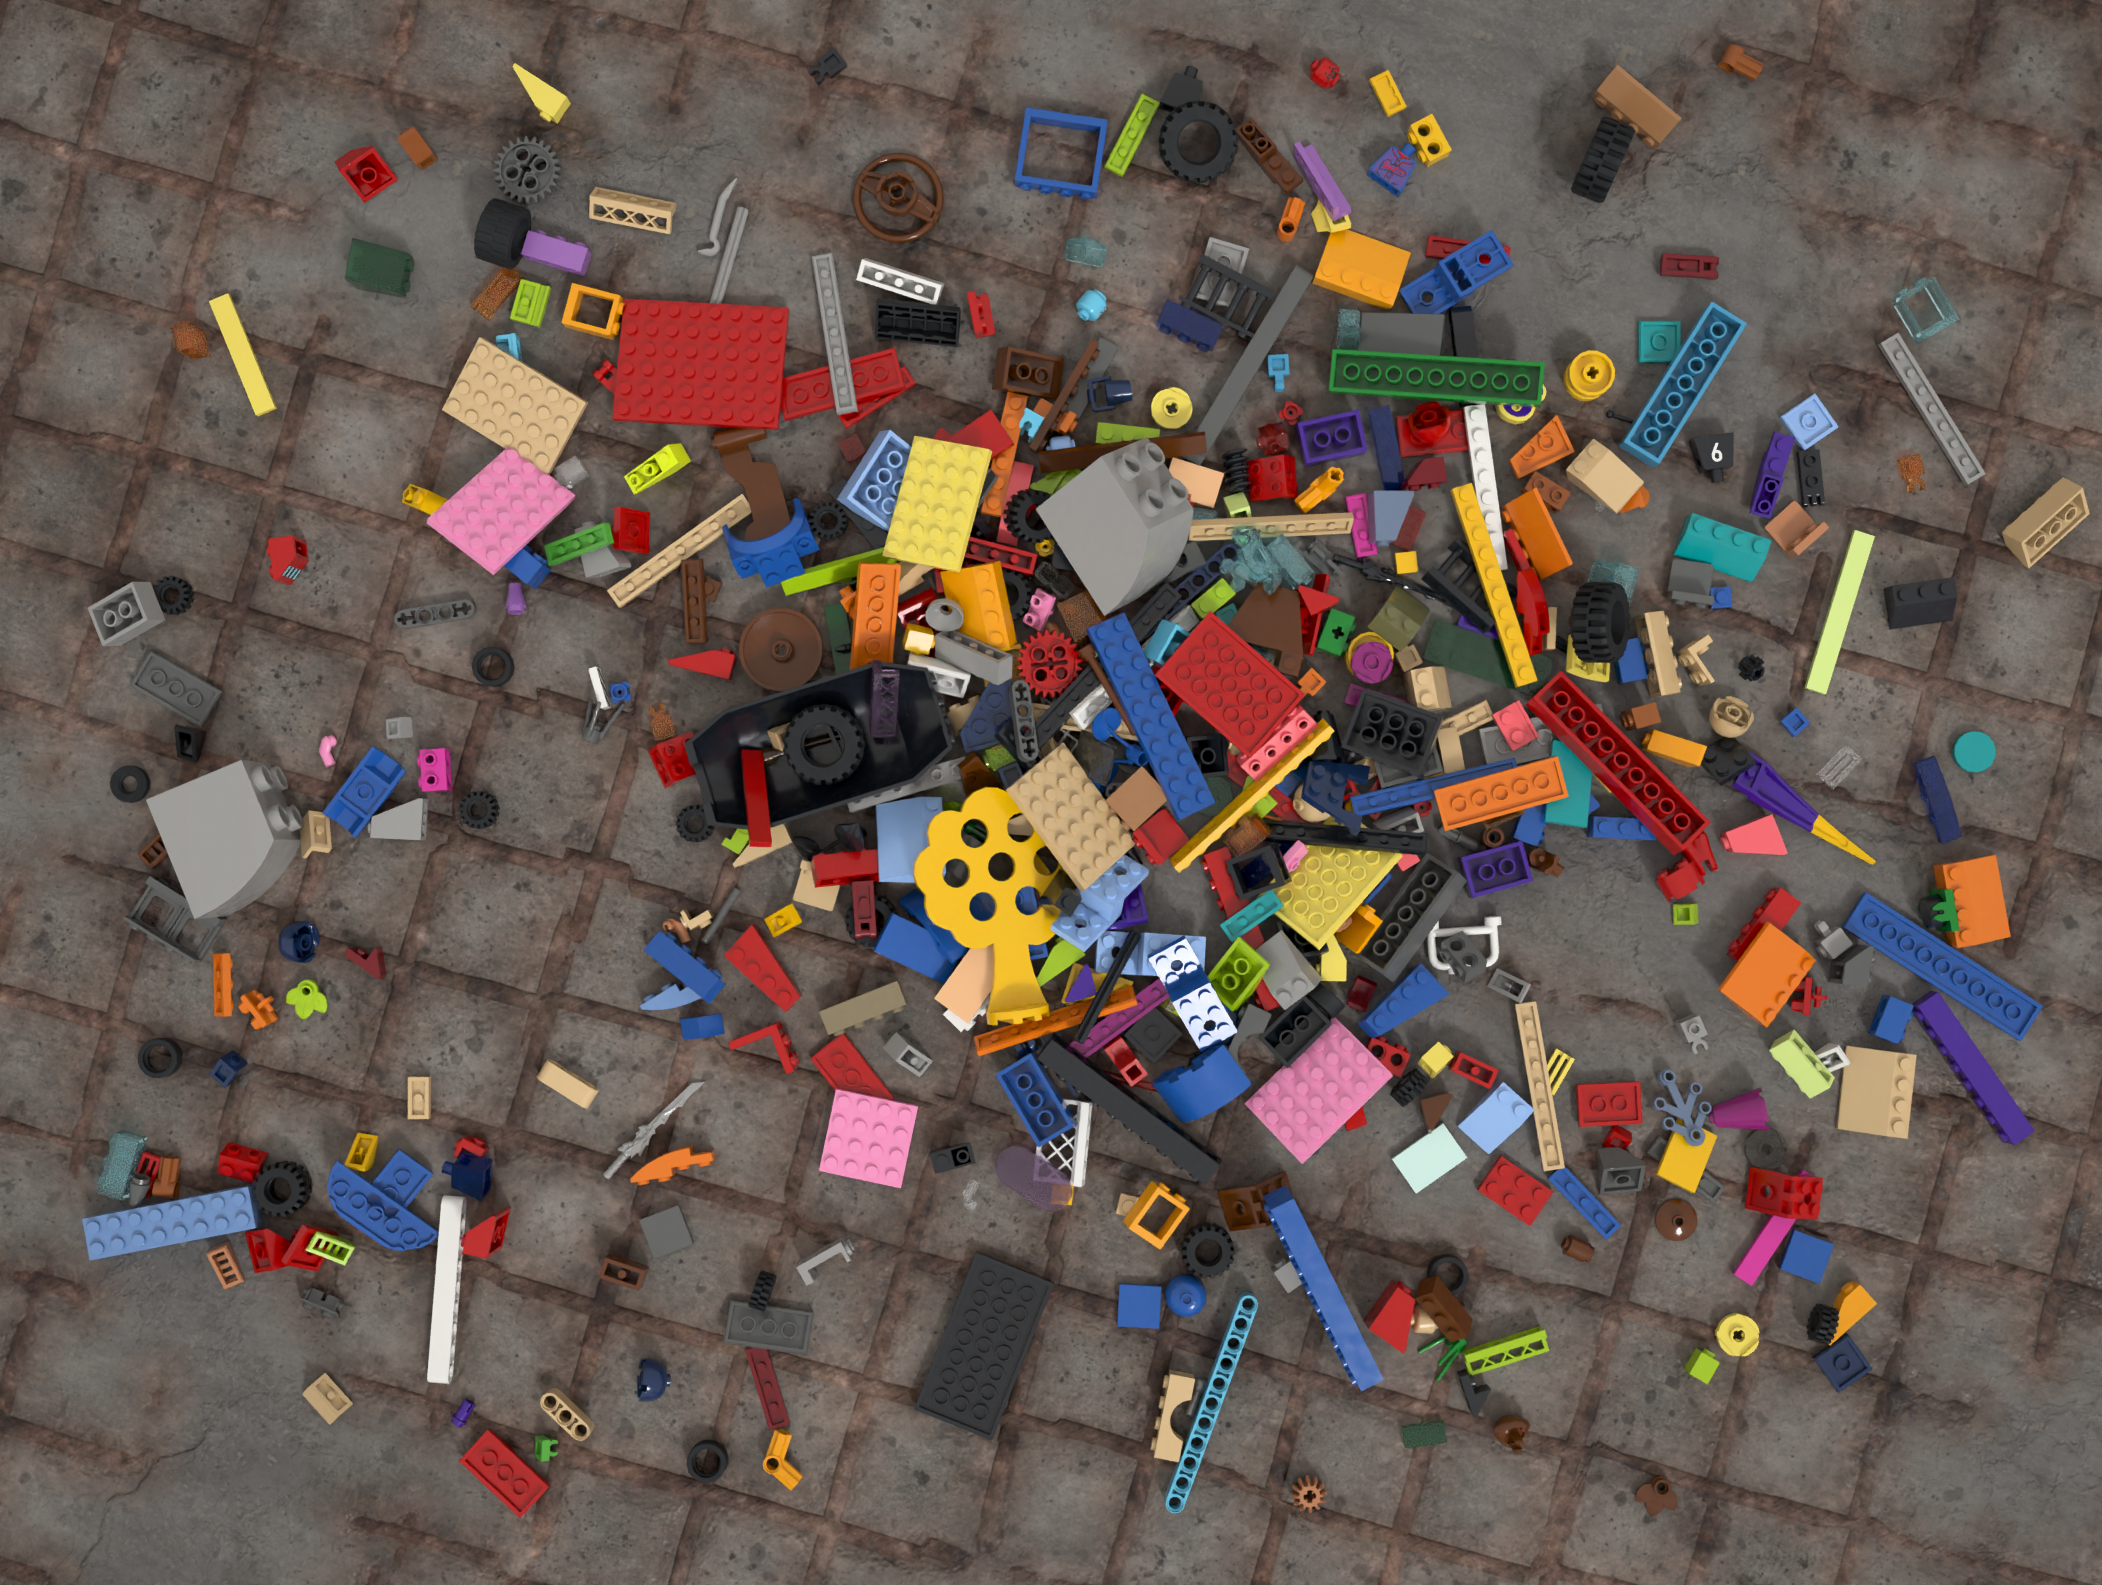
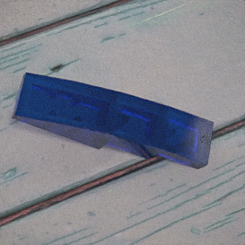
[1368,405,1406,491]
[1914,756,1962,844]

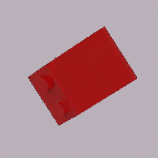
[897,587,944,658]

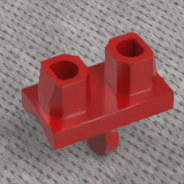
[1791,977,1827,1015]

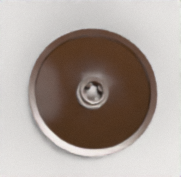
[739,608,823,692]

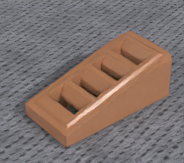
[206,1240,245,1290]

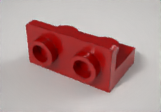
[967,291,995,339]

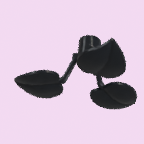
[792,822,877,893]

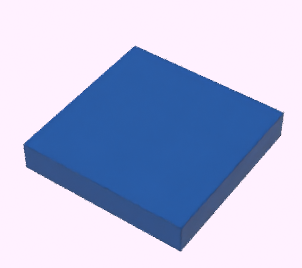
[1779,1229,1834,1284]
[1117,1283,1161,1329]

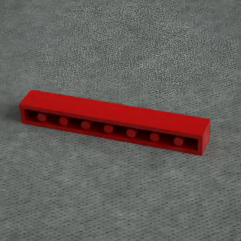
[1201,846,1281,1011]

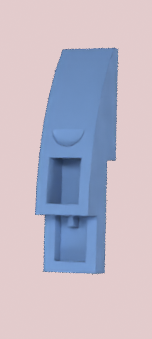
[640,968,723,1010]

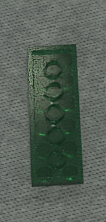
[1422,619,1554,697]

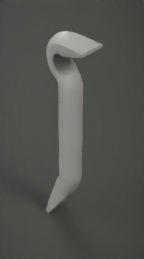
[698,178,738,256]

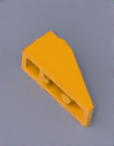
[1828,1281,1877,1345]

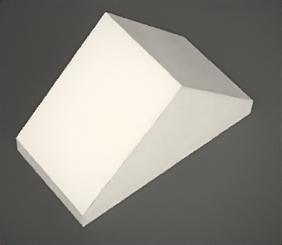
[1814,1043,1851,1072]

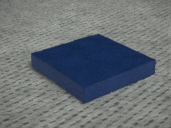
[1812,1333,1872,1393]

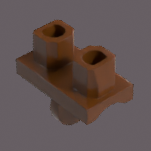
[1528,848,1564,878]

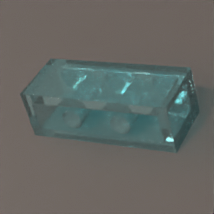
[97,1130,147,1200]

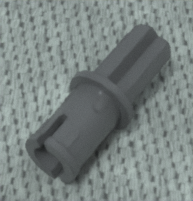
[1438,824,1480,852]

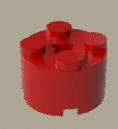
[1655,857,1705,902]

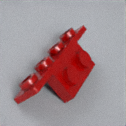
[1294,574,1330,656]

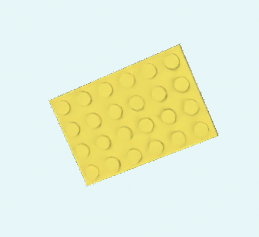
[882,436,992,573]
[1256,816,1402,950]

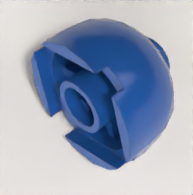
[1165,1274,1206,1317]

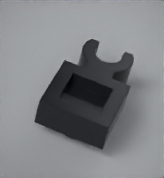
[809,48,847,85]

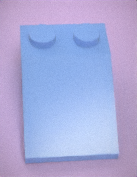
[1457,1079,1534,1154]

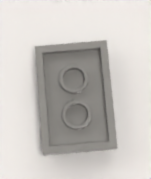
[1195,237,1249,309]

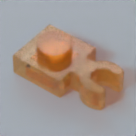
[1897,454,1926,493]
[649,702,677,742]

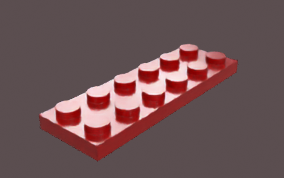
[781,348,905,421]

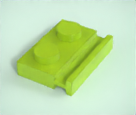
[510,279,552,328]

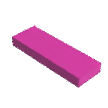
[1345,493,1378,558]

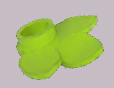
[286,979,328,1019]

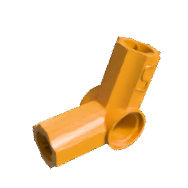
[1294,467,1344,514]
[763,1429,803,1490]

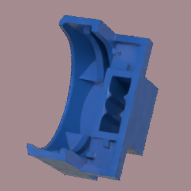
[722,498,820,588]

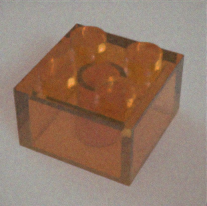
[1057,590,1110,643]

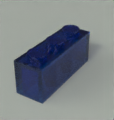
[1156,299,1224,352]

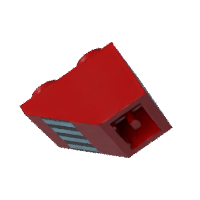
[266,535,309,585]

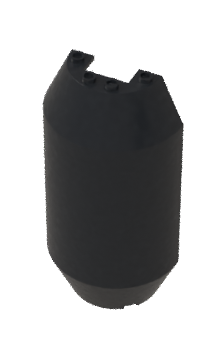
[684,661,956,830]

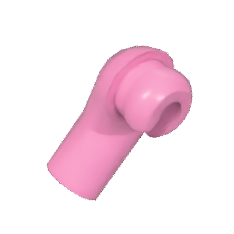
[319,735,337,767]

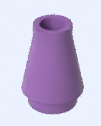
[505,583,526,615]

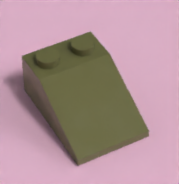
[1367,585,1430,652]

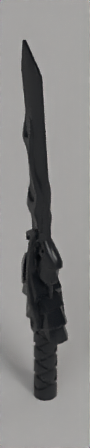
[1332,553,1454,608]

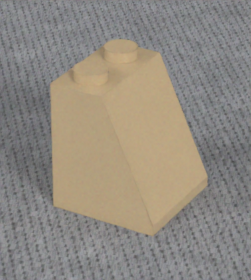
[1403,666,1452,711]

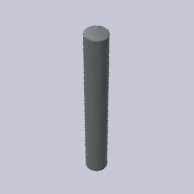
[701,887,741,944]

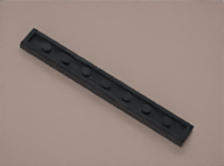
[1258,819,1428,856]

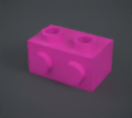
[417,748,453,792]

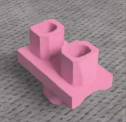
[1023,588,1056,631]

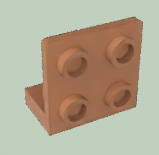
[1764,501,1829,559]

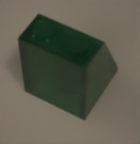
[345,238,415,298]

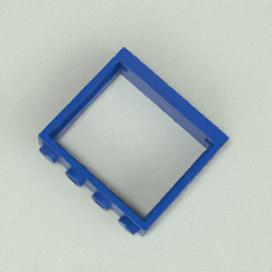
[1015,107,1108,200]

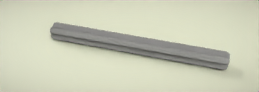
[710,207,748,304]

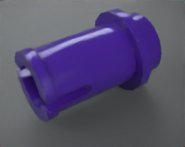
[451,1399,476,1428]

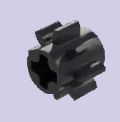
[1738,655,1765,682]

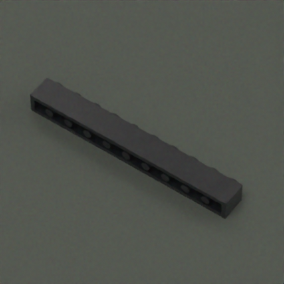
[1037,1034,1221,1184]

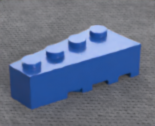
[1357,964,1450,1039]

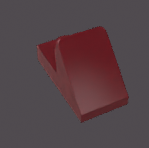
[344,946,386,979]

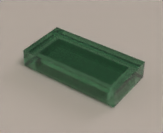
[1401,1420,1447,1448]

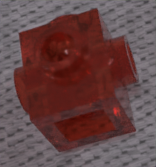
[1256,421,1289,456]

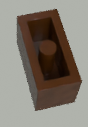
[599,1253,650,1291]

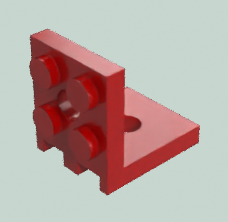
[728,1021,800,1074]
[1745,1167,1823,1220]

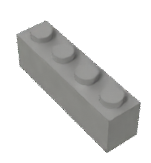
[935,630,1013,685]

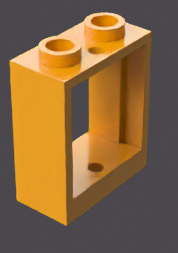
[561,283,625,340]
[1122,1181,1190,1250]

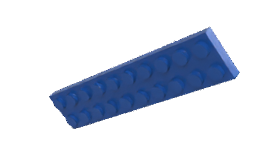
[1086,613,1216,821]
[1842,892,2043,1041]

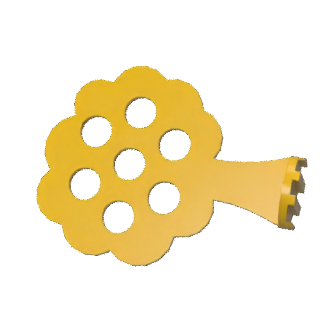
[913,787,1066,1025]

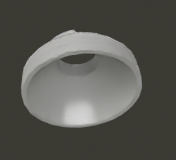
[925,599,964,632]

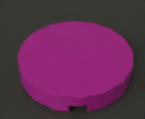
[1350,641,1393,683]

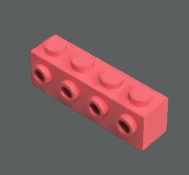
[1235,703,1319,782]

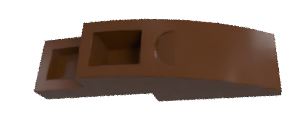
[1236,117,1303,195]

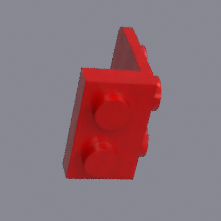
[1132,809,1189,866]

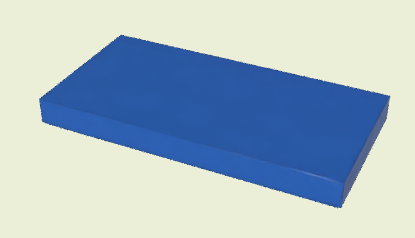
[873,912,958,984]

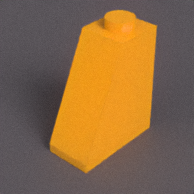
[1641,730,1707,768]

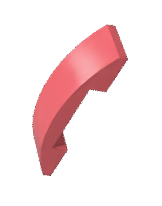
[996,461,1034,546]

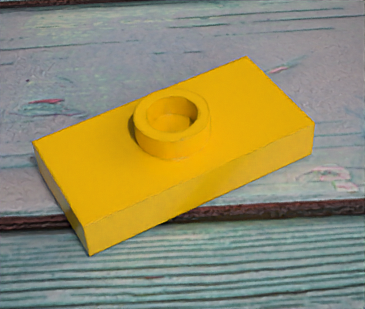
[1369,70,1407,118]

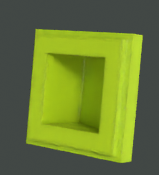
[1673,903,1698,925]

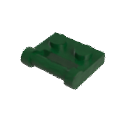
[964,821,1001,853]

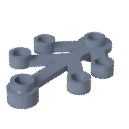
[1652,1069,1712,1146]

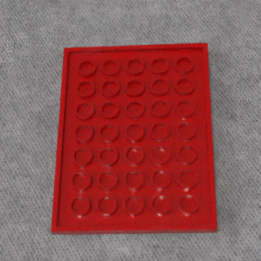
[612,299,789,430]

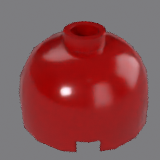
[1408,401,1451,443]

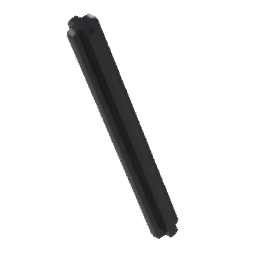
[1073,930,1141,1044]

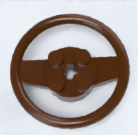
[853,153,944,243]

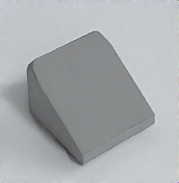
[385,717,413,740]

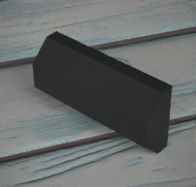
[875,298,961,347]

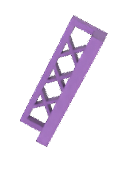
[1293,141,1351,222]

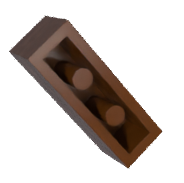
[1415,1275,1473,1342]

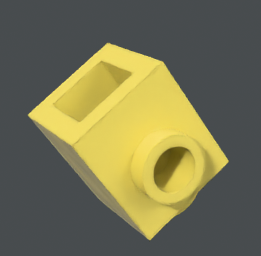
[1418,1042,1454,1079]

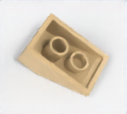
[1566,439,1644,514]

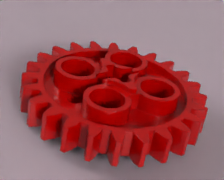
[1015,630,1083,698]

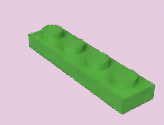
[544,523,614,566]

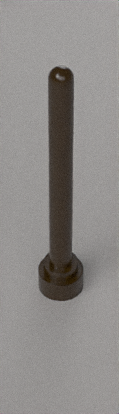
[762,732,841,765]

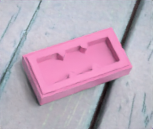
[1271,840,1308,873]

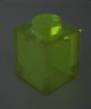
[983,744,1016,771]

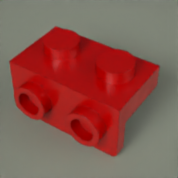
[218,1142,268,1183]

